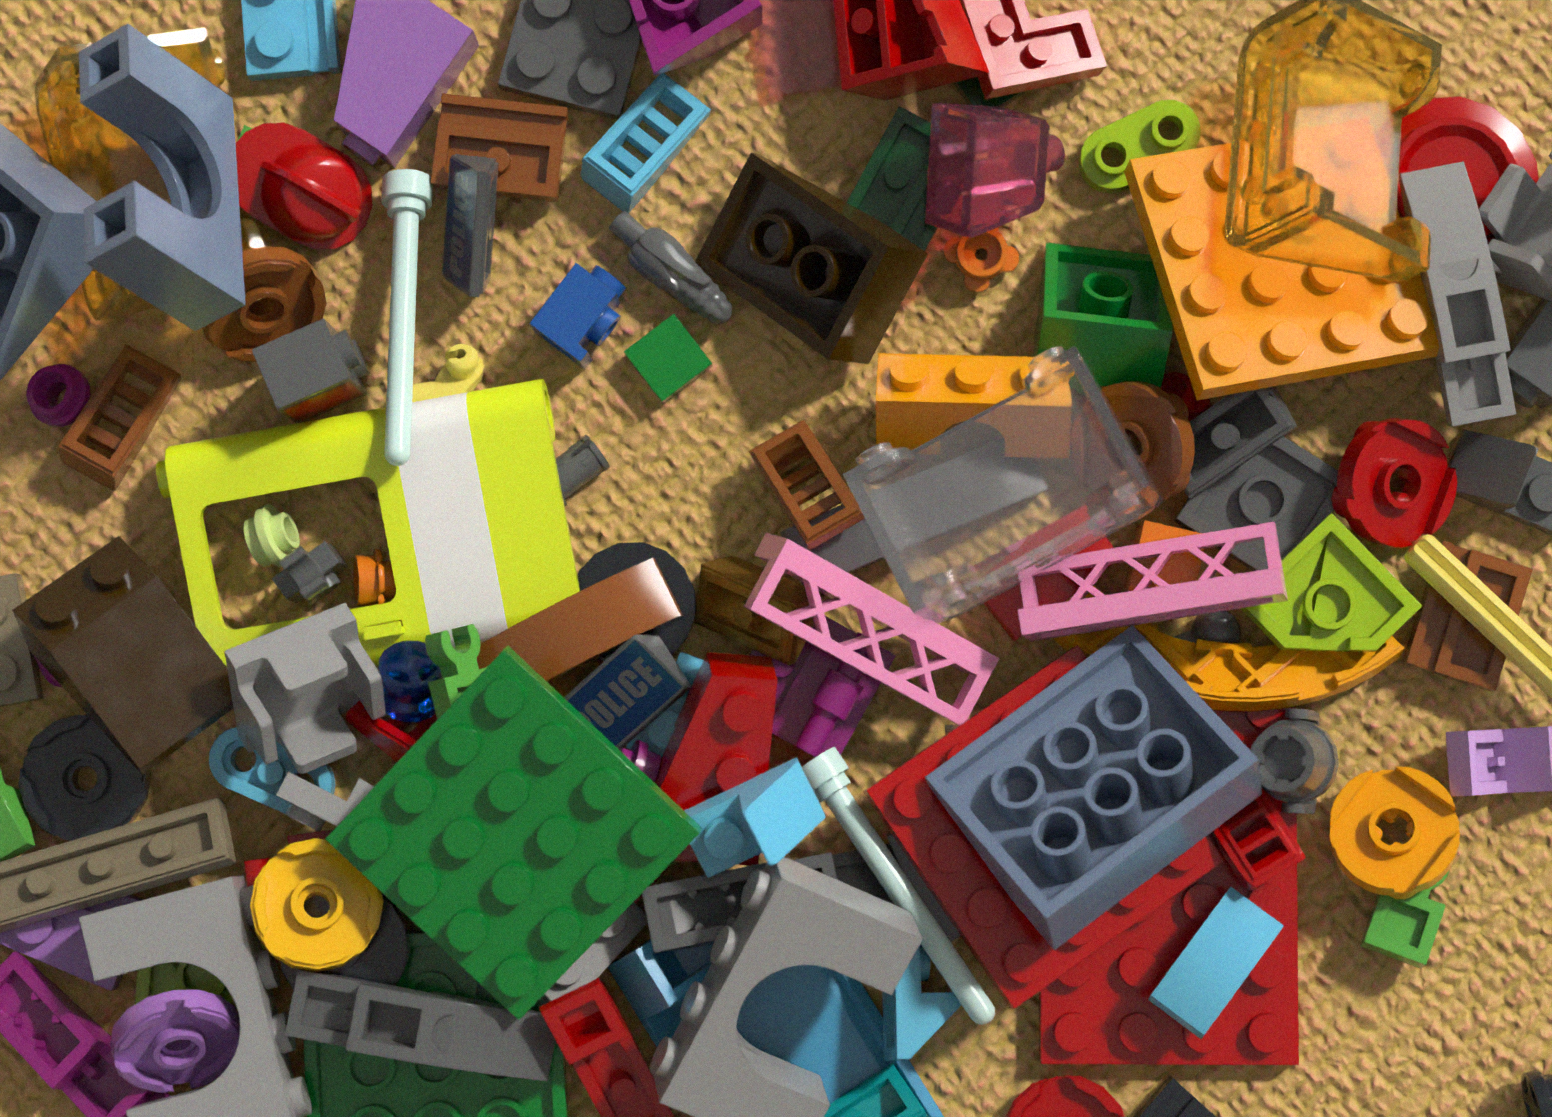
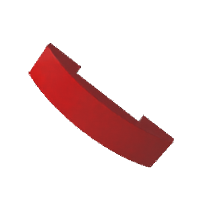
[540,978,676,1117]

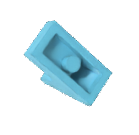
[685,757,826,878]
[882,944,961,1061]

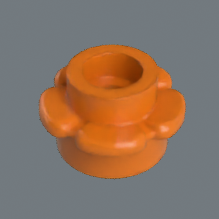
[353,549,396,606]

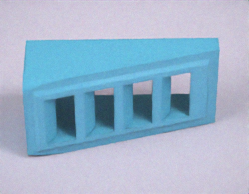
[580,73,711,213]

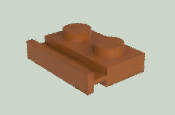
[431,93,569,202]
[1402,541,1533,691]

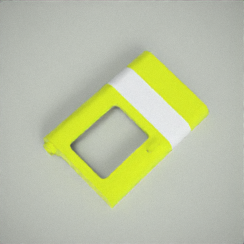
[156,379,580,667]

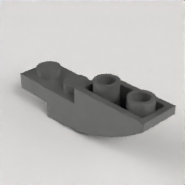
[285,969,556,1081]

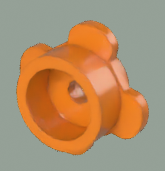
[944,217,1019,293]

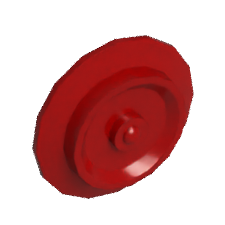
[1372,96,1538,247]

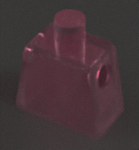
[925,103,1065,238]

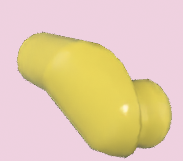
[412,344,484,402]

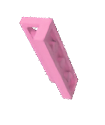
[1017,522,1288,642]
[744,532,999,725]

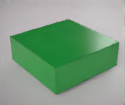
[624,314,713,404]

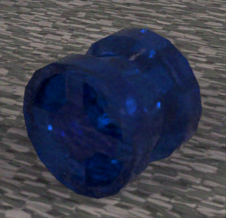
[378,641,442,722]

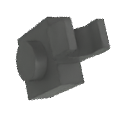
[272,541,349,604]

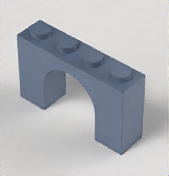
[79,24,246,331]

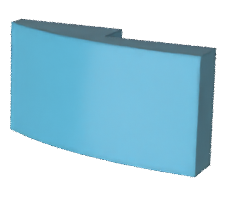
[1148,887,1284,1039]

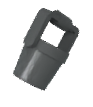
[1251,708,1339,814]

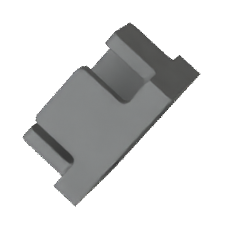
[1479,151,1552,301]
[224,603,386,774]

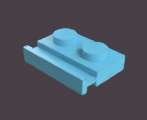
[241,0,341,81]

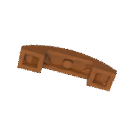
[431,558,683,683]

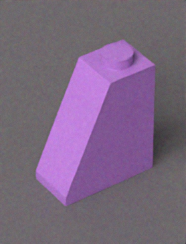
[334,0,479,168]

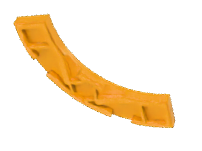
[1053,586,1404,711]

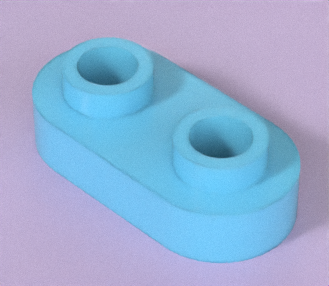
[209,727,335,813]

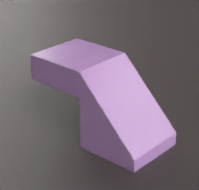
[1446,726,1552,796]

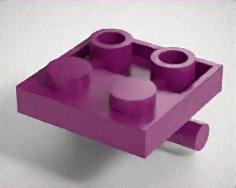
[750,616,896,757]

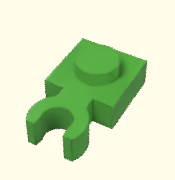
[425,624,487,720]
[1360,871,1449,969]

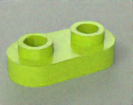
[1078,100,1201,193]

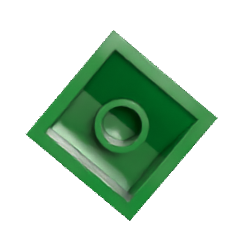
[1034,242,1173,388]

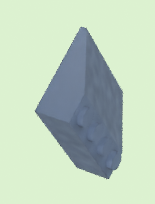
[0,123,97,380]
[925,625,1262,950]

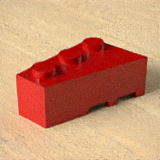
[833,0,990,100]
[655,652,778,866]

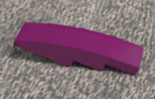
[0,951,171,1117]

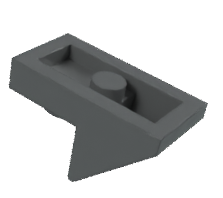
[1448,430,1552,535]

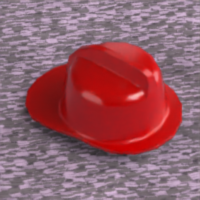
[236,123,373,250]

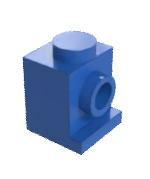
[529,263,626,370]

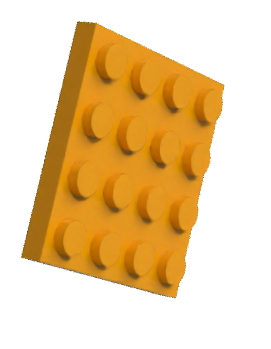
[1124,121,1440,400]

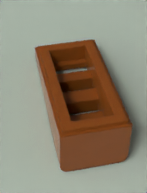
[58,344,181,491]
[749,419,866,550]

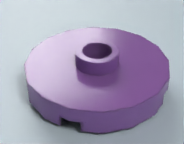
[110,990,240,1093]

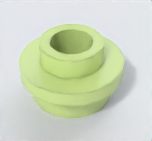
[243,504,300,567]

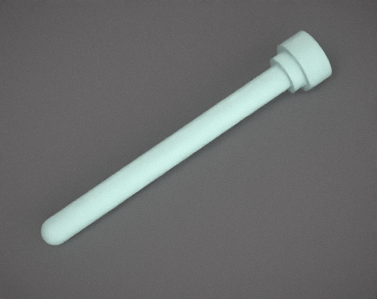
[381,169,433,466]
[802,747,995,1025]

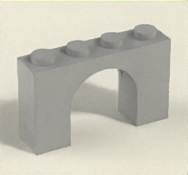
[650,857,923,1117]
[79,875,312,1117]

